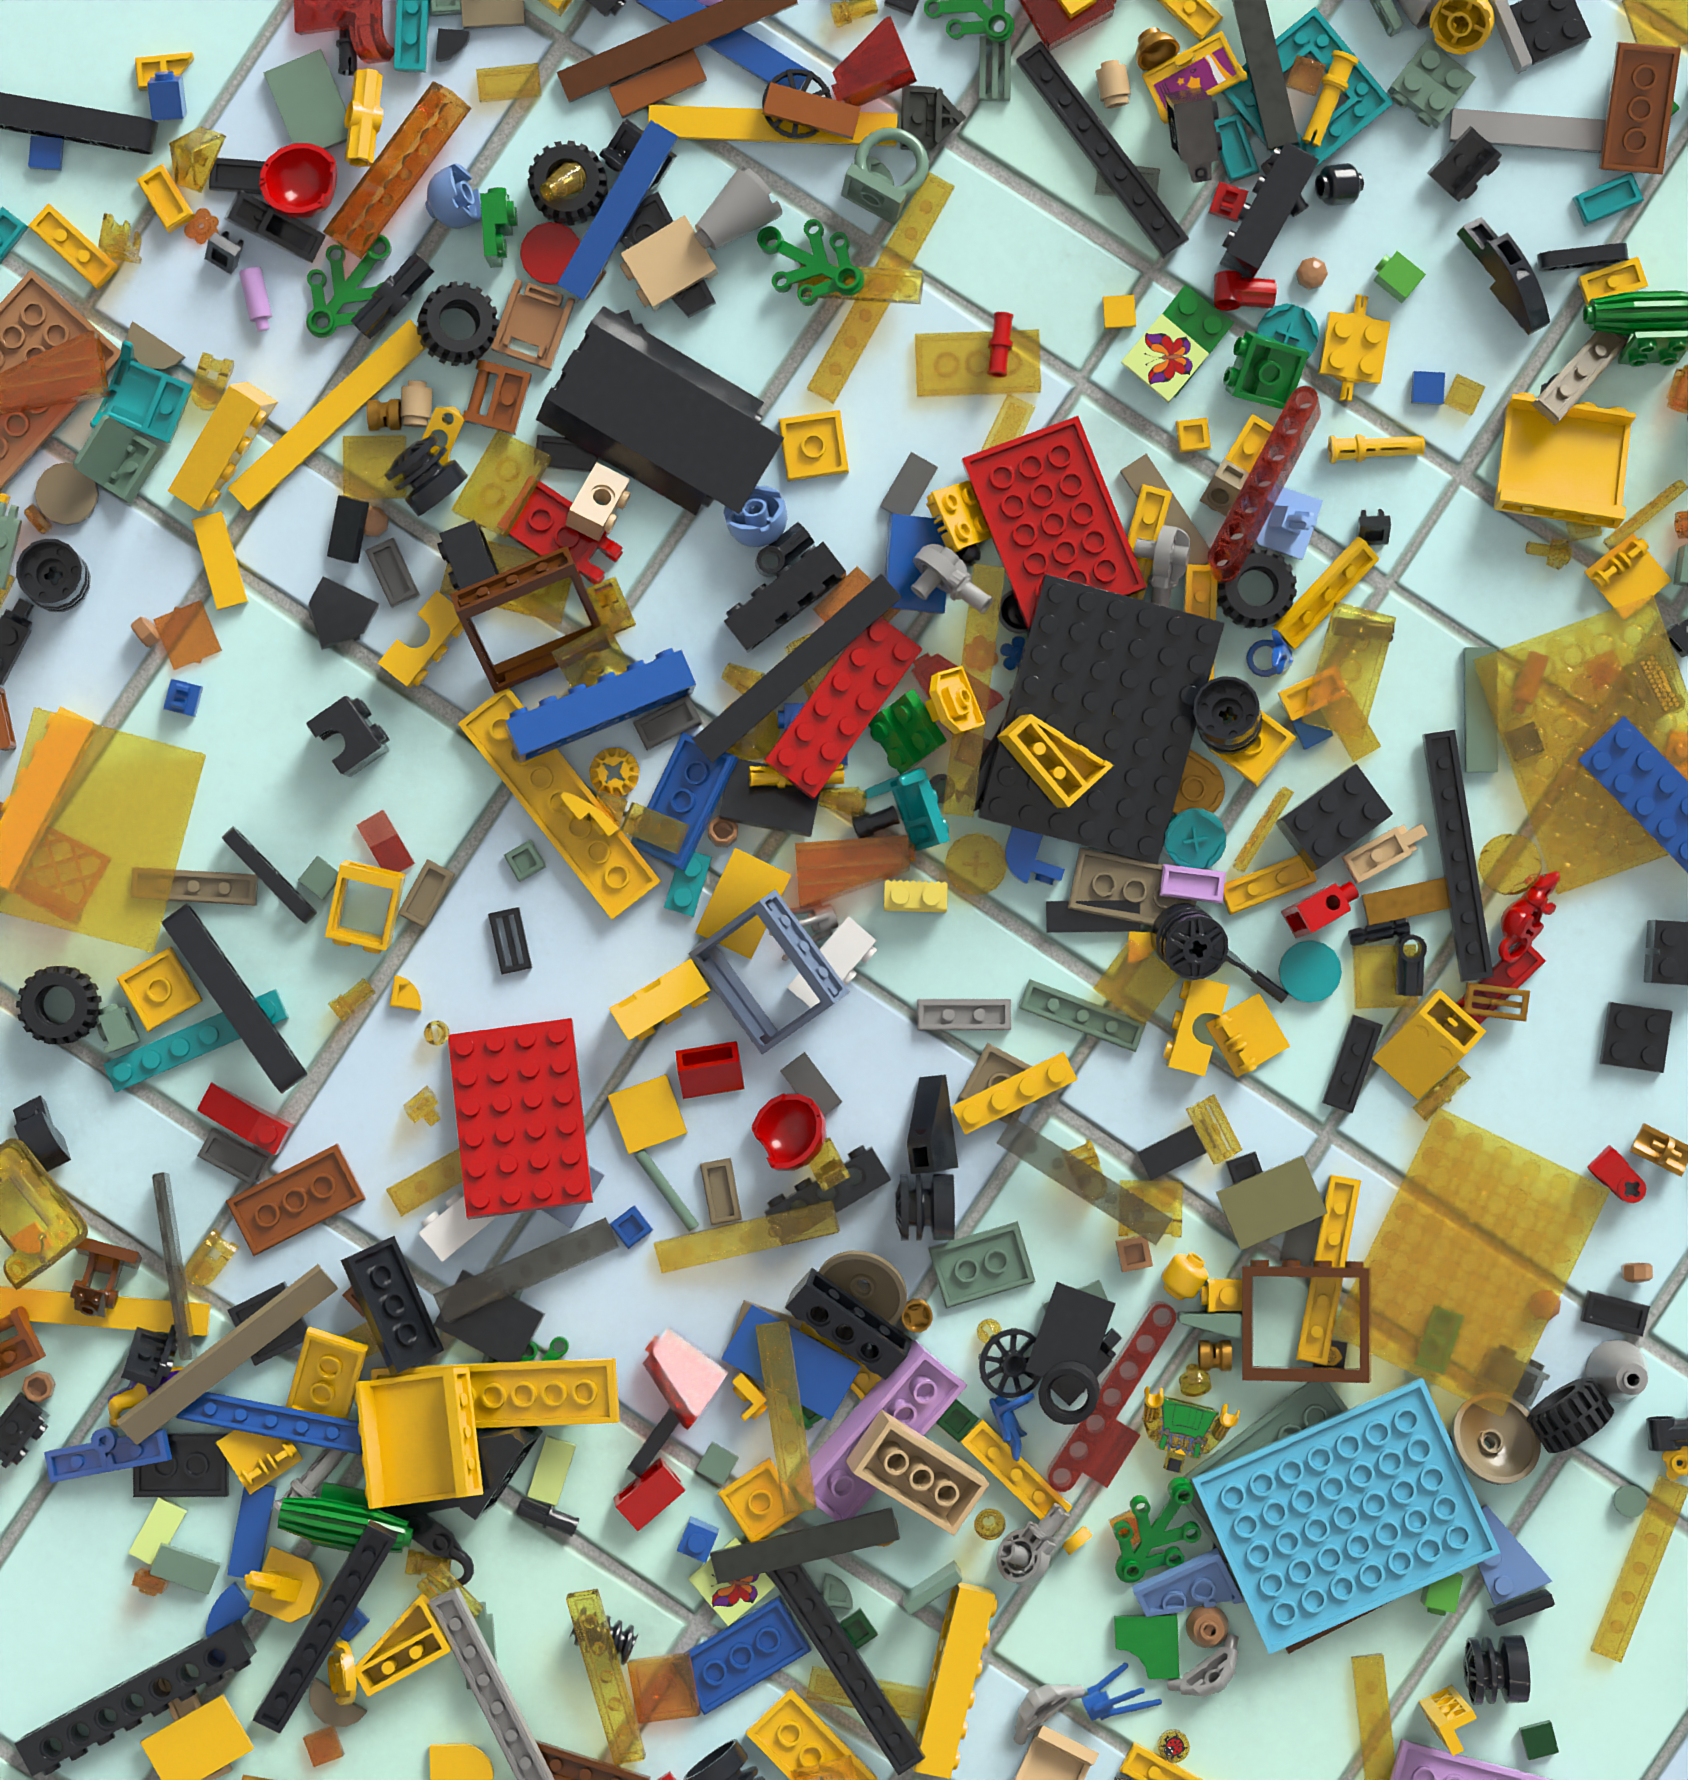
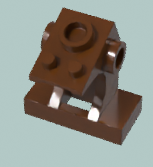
[70,1235,142,1318]

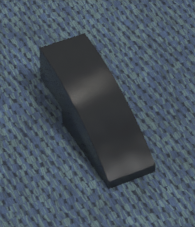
[224,190,326,263]

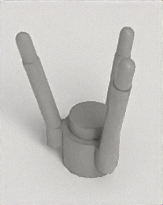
[769,903,838,961]

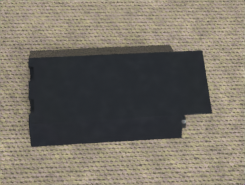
[536,306,784,516]

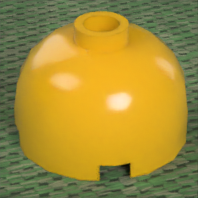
[1429,0,1495,55]

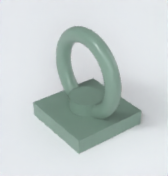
[841,128,929,225]

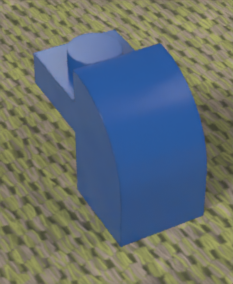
[1004,827,1065,885]

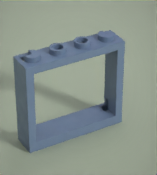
[688,889,850,1055]

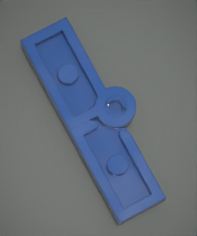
[44,1427,172,1483]

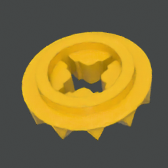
[589,747,639,797]

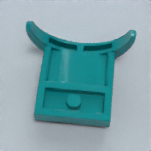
[90,340,194,444]
[863,767,950,852]

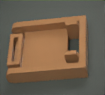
[491,279,575,371]

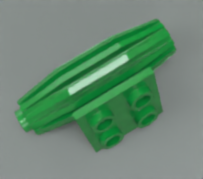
[1583,290,1688,367]
[277,1482,414,1553]

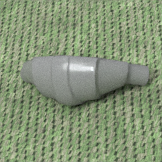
[1167,1634,1239,1698]
[1014,1684,1084,1745]

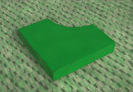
[1114,1614,1180,1679]

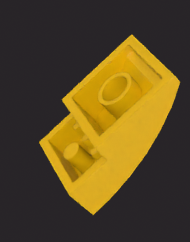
[695,848,792,959]

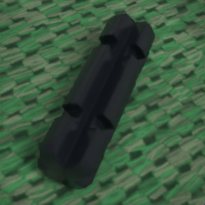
[1348,918,1410,946]

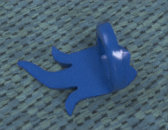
[1247,630,1293,677]
[989,1393,1035,1462]

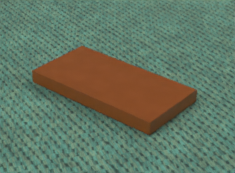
[1599,42,1681,175]
[226,1143,366,1256]

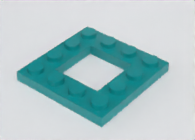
[1221,7,1394,168]

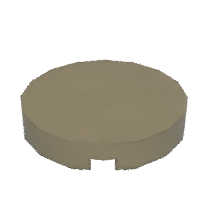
[35,462,99,526]

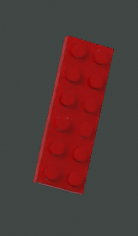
[763,617,922,799]

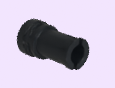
[851,805,900,841]

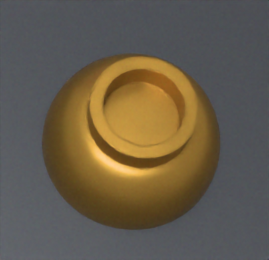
[1136,28,1180,71]

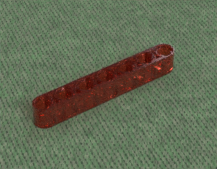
[1207,386,1321,582]
[1047,1301,1176,1492]

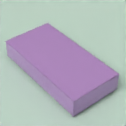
[1159,864,1226,904]

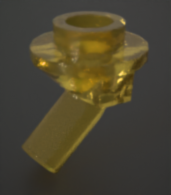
[1525,539,1572,570]

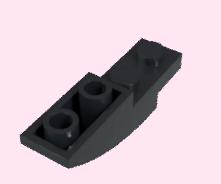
[1457,217,1550,335]

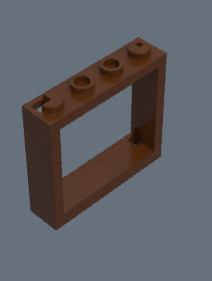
[450,546,610,693]
[1242,1260,1371,1383]

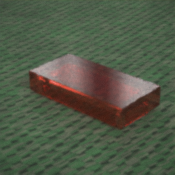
[356,810,416,872]
[1080,1417,1141,1488]

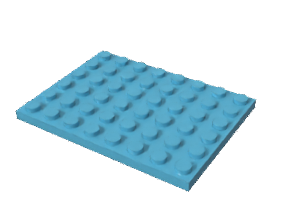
[1191,1377,1501,1655]

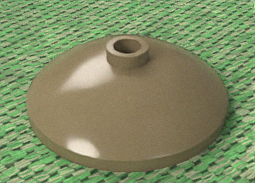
[818,1251,907,1327]
[1451,1392,1541,1485]

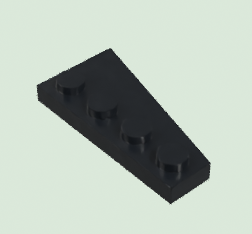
[620,192,716,318]

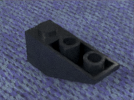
[907,1074,958,1174]

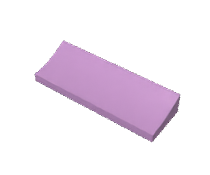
[792,1339,967,1521]

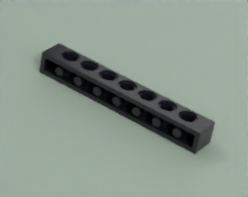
[14,1618,257,1777]

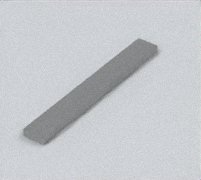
[428,1587,555,1780]

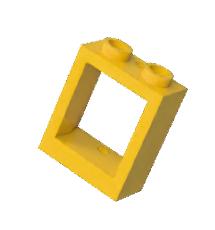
[325,860,406,954]

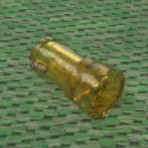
[830,0,878,28]
[328,978,376,1023]
[405,1549,452,1578]

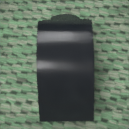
[13,1095,71,1174]

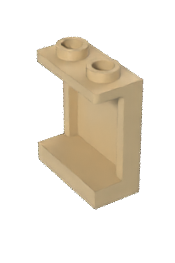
[620,215,718,312]
[1013,1725,1099,1780]

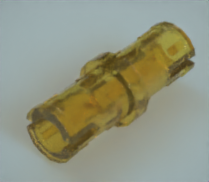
[1412,1064,1471,1122]

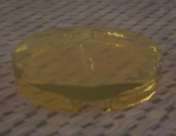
[945,833,1007,895]
[1478,833,1542,895]

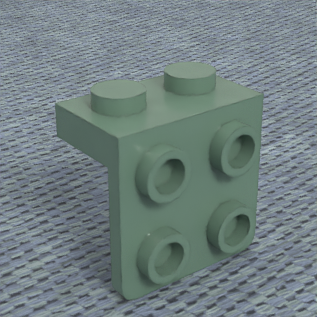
[73,415,164,503]

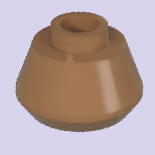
[1186,1605,1229,1648]

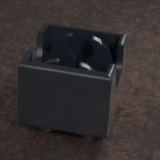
[306,696,390,777]

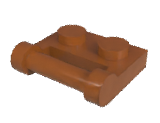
[462,360,532,435]
[0,1306,46,1378]

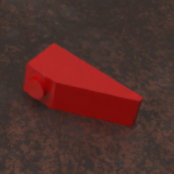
[197,1082,295,1155]

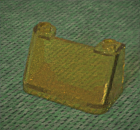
[0,1138,88,1290]

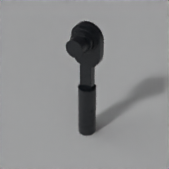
[1225,950,1288,1003]

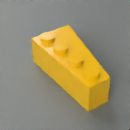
[168,382,278,511]

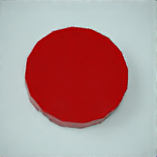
[520,222,580,286]

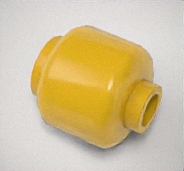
[1161,1252,1208,1300]

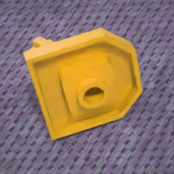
[925,666,985,735]
[244,1547,323,1623]

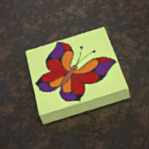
[1121,314,1209,403]
[688,1537,776,1627]

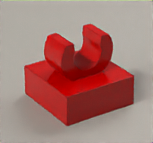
[1208,181,1249,223]

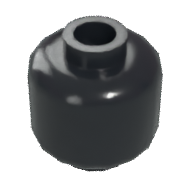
[1315,163,1364,206]

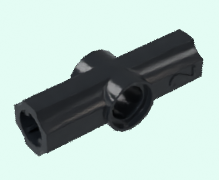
[351,253,435,340]

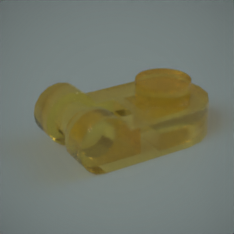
[191,352,234,411]
[185,1228,239,1286]

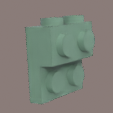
[1388,40,1476,129]

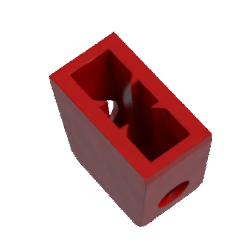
[1281,881,1359,938]

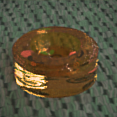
[24,503,53,534]

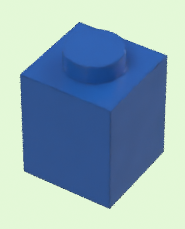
[147,71,187,121]
[677,1516,719,1563]

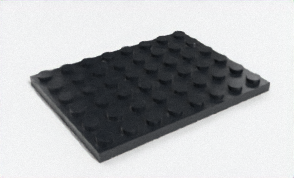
[977,574,1225,864]

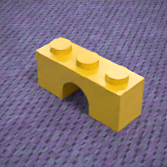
[378,590,464,689]
[1163,979,1229,1077]

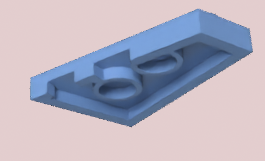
[1477,1505,1553,1605]
[1132,1548,1244,1617]

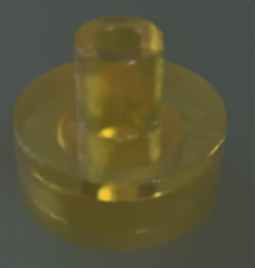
[1179,1364,1212,1397]

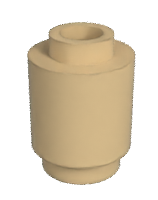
[1095,60,1131,109]
[400,381,433,427]

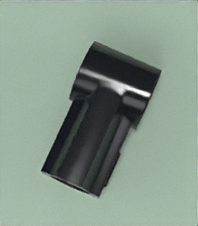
[755,522,815,577]
[1394,933,1427,996]
[1646,1416,1688,1451]

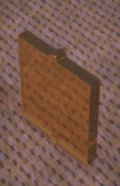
[153,600,222,670]

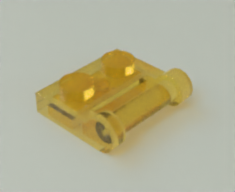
[1118,1180,1183,1238]

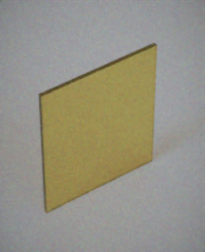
[0,707,206,953]

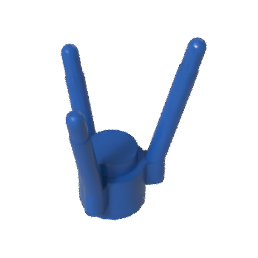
[1082,1663,1162,1721]

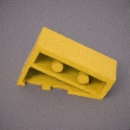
[997,714,1114,808]
[609,958,711,1041]
[355,1590,452,1697]

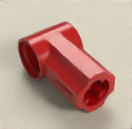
[1214,270,1277,311]

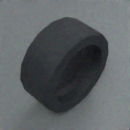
[1038,1361,1100,1425]

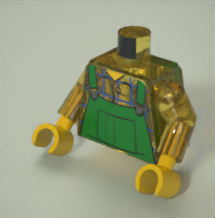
[1142,1387,1240,1473]

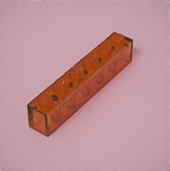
[323,81,472,259]

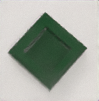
[935,1399,979,1443]
[839,1608,878,1650]
[1519,1720,1559,1760]

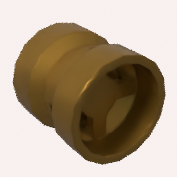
[367,399,402,431]
[901,1298,933,1333]
[1198,1340,1232,1371]

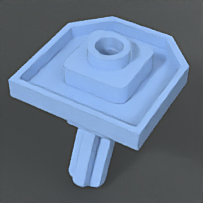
[1248,486,1323,560]

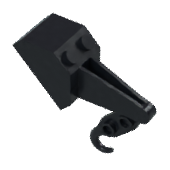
[381,1426,543,1587]

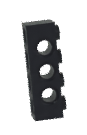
[764,1145,891,1245]
[785,1268,913,1380]

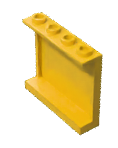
[1494,392,1636,529]
[355,1367,483,1509]

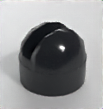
[955,544,981,567]

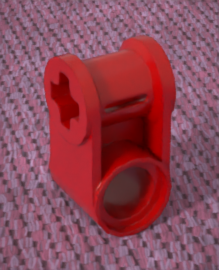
[1587,1145,1647,1203]

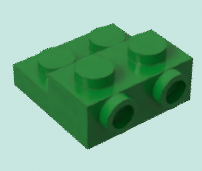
[480,187,518,268]
[1223,331,1309,411]
[868,689,948,775]

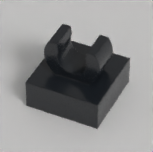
[204,231,244,274]
[1356,509,1391,545]
[1661,619,1688,658]

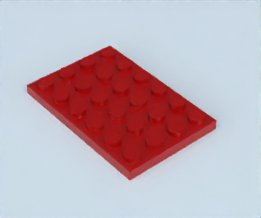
[961,416,1147,630]
[448,1018,593,1220]

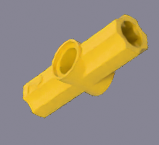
[344,68,383,167]

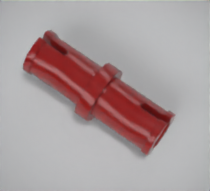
[987,312,1014,378]

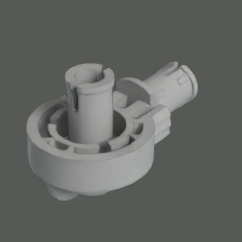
[1134,525,1191,608]
[911,544,993,614]
[997,1503,1070,1586]

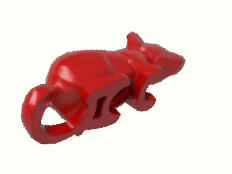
[1498,871,1560,963]

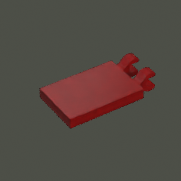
[497,476,623,587]

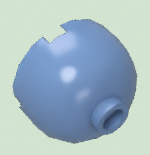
[425,163,482,229]
[723,486,788,547]

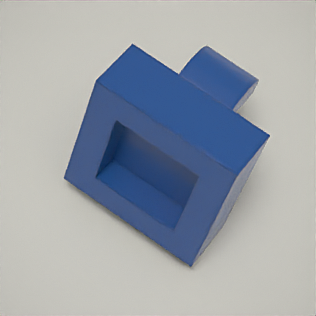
[163,679,203,717]

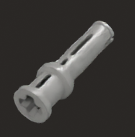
[273,1448,348,1512]

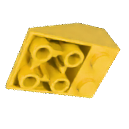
[1372,989,1487,1100]

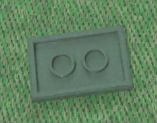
[263,49,348,150]
[928,1221,1036,1309]

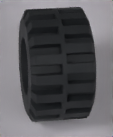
[527,140,608,226]
[417,281,499,366]
[1217,547,1297,629]
[16,966,102,1044]
[1526,1377,1614,1453]

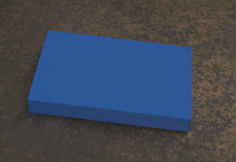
[885,514,948,614]

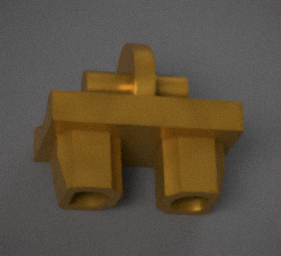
[1629,1123,1688,1177]

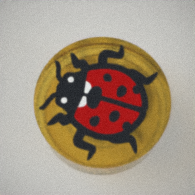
[1157,1729,1190,1763]

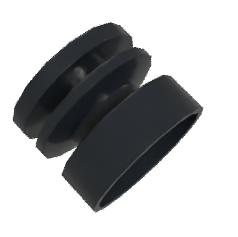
[384,434,468,517]
[16,539,91,612]
[1193,676,1262,755]
[1151,903,1229,980]
[895,1174,955,1241]
[1463,1635,1531,1705]
[683,1739,765,1780]

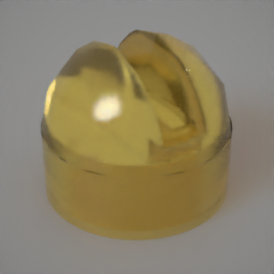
[423,1020,449,1046]
[977,1318,1002,1344]

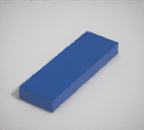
[227,1485,277,1578]

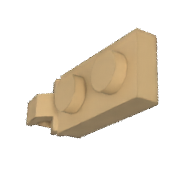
[1341,824,1428,884]

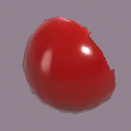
[259,143,337,218]
[752,1093,827,1171]

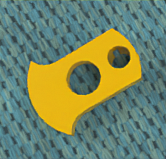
[421,406,465,465]

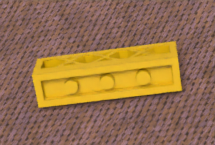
[1418,1684,1477,1756]

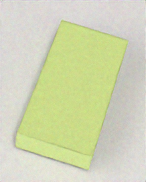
[527,1435,576,1506]
[128,1497,187,1566]

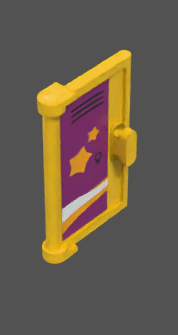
[1142,31,1248,124]

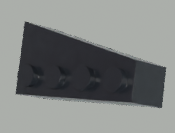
[1219,141,1319,278]
[724,542,846,653]

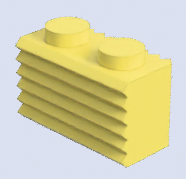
[884,879,948,913]

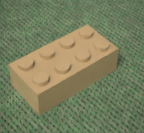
[846,1410,989,1536]

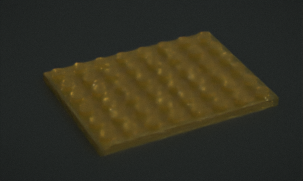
[1473,595,1688,894]
[1330,1107,1611,1417]

